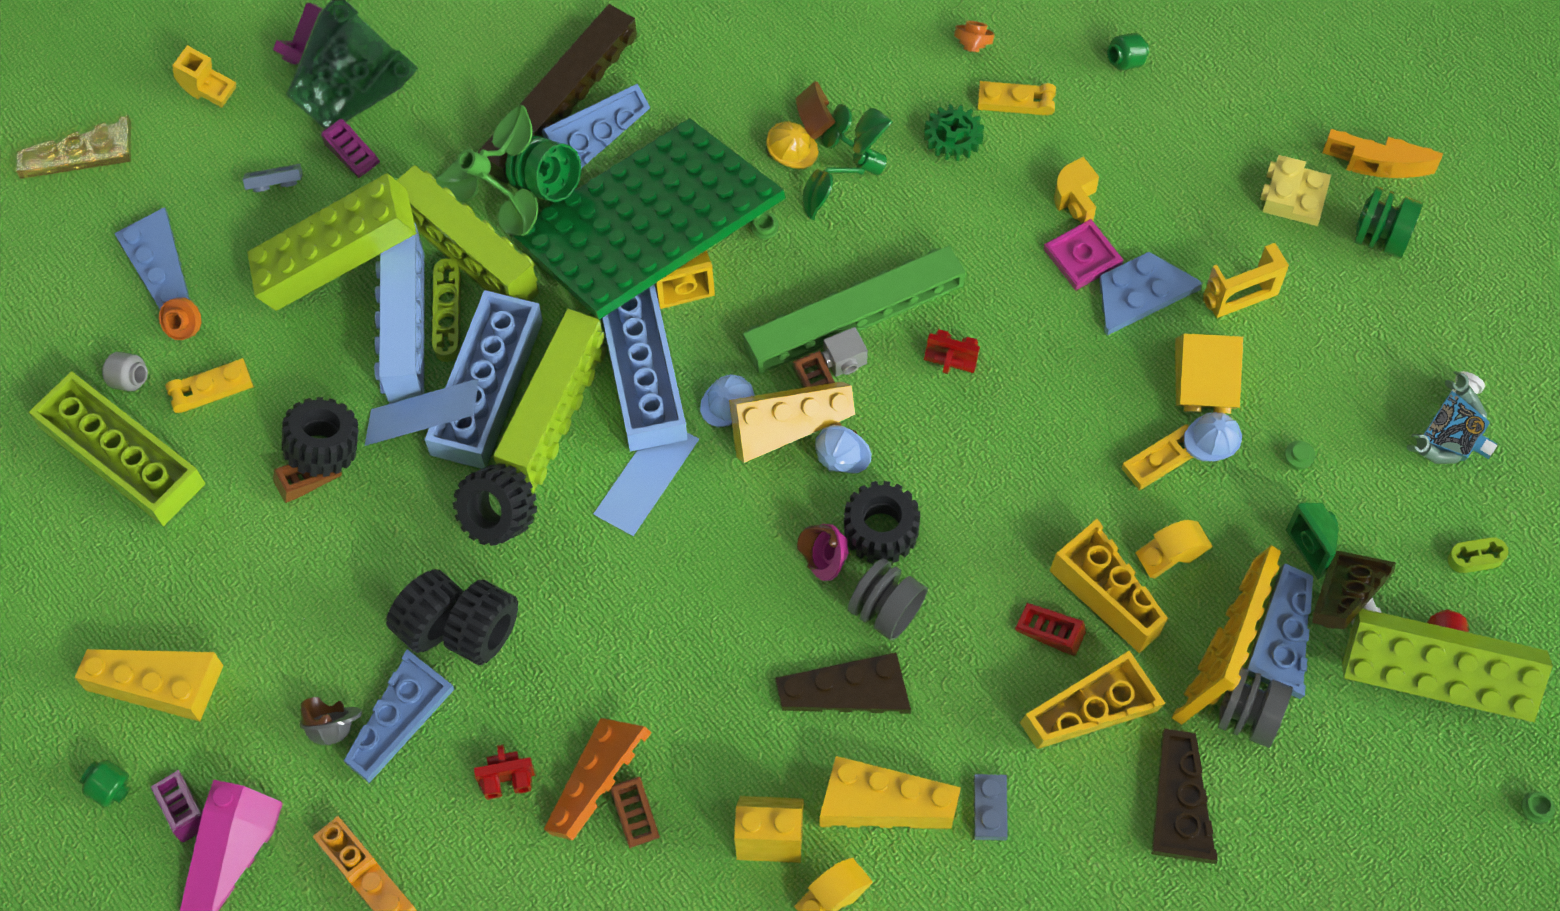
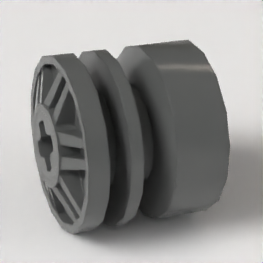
[848,558,928,641]
[1218,667,1293,748]

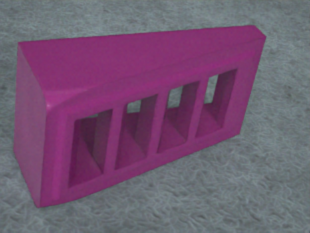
[321,119,380,178]
[151,770,203,842]

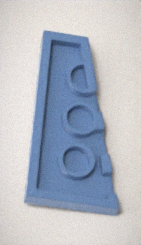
[541,84,650,168]
[114,207,190,309]
[1245,564,1313,699]
[344,649,454,783]

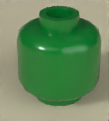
[1107,33,1149,71]
[80,760,131,807]

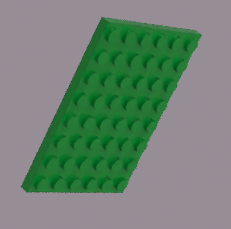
[510,118,786,320]

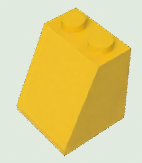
[654,250,715,309]
[1175,334,1243,414]
[734,796,804,863]

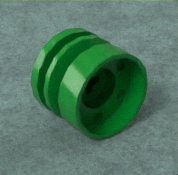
[506,135,582,202]
[1354,186,1423,259]

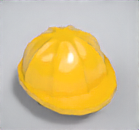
[766,121,819,169]

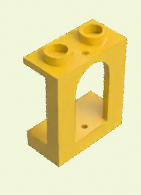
[1203,243,1289,318]

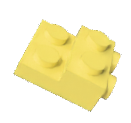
[1260,155,1331,226]

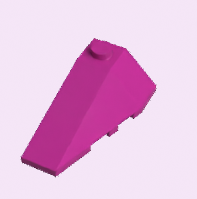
[180,779,283,911]

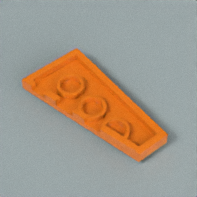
[544,718,652,840]

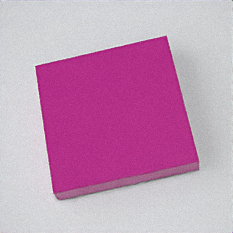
[1044,219,1123,291]

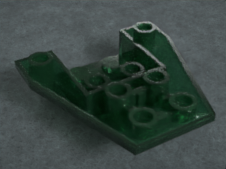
[286,0,418,130]

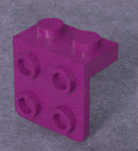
[273,3,351,76]

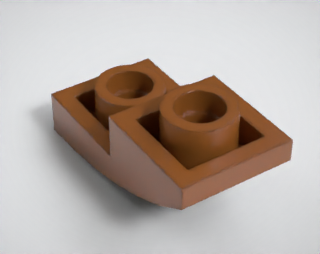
[796,81,835,139]

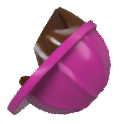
[797,523,849,581]

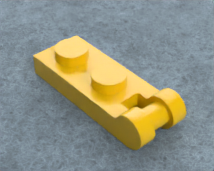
[977,81,1056,115]
[165,358,254,413]
[1121,425,1194,491]

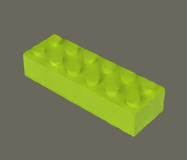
[396,165,539,301]
[247,173,417,311]
[493,309,607,493]
[29,371,205,527]
[1342,609,1553,722]

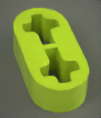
[1447,537,1509,573]

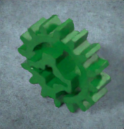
[924,104,984,161]

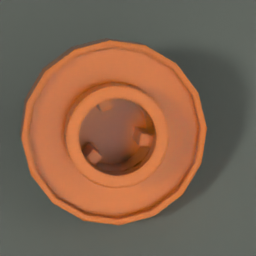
[954,21,995,52]
[159,297,202,340]

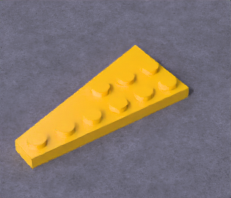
[1172,545,1281,725]

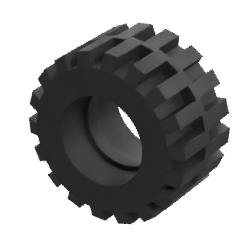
[282,397,358,477]
[453,463,537,546]
[844,481,920,564]
[386,569,464,653]
[443,579,519,665]

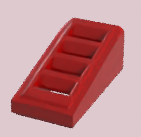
[1015,603,1086,656]

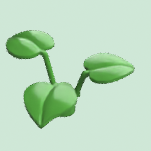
[435,105,538,236]

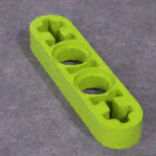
[432,258,461,362]

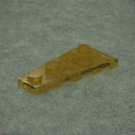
[16,115,131,179]

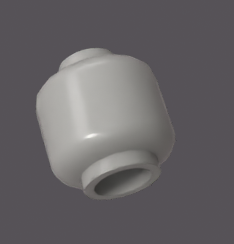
[102,352,148,391]

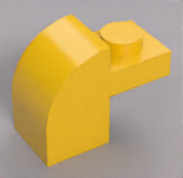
[172,45,236,108]
[1054,156,1099,224]
[1135,520,1213,578]
[794,857,873,911]

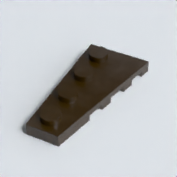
[775,652,911,714]
[1151,729,1218,864]

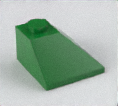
[1286,502,1339,580]

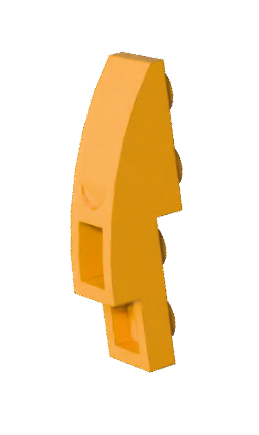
[1322,129,1443,178]
[312,816,417,911]

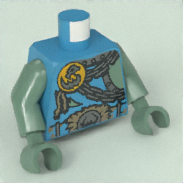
[1407,371,1498,464]

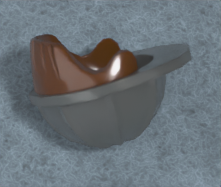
[299,697,362,745]

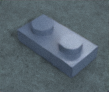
[243,164,303,192]
[974,774,1008,841]

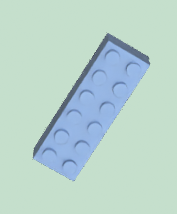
[374,224,424,404]
[602,285,688,451]
[425,290,543,469]

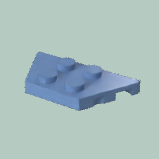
[1099,252,1202,335]

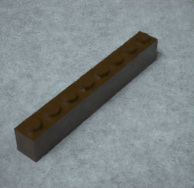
[477,4,637,184]

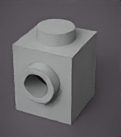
[821,327,868,377]

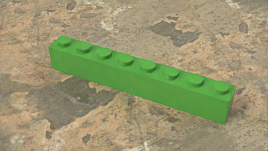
[743,245,965,375]

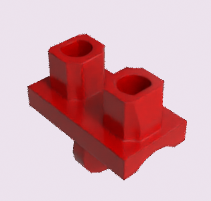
[924,329,980,374]
[474,744,536,800]

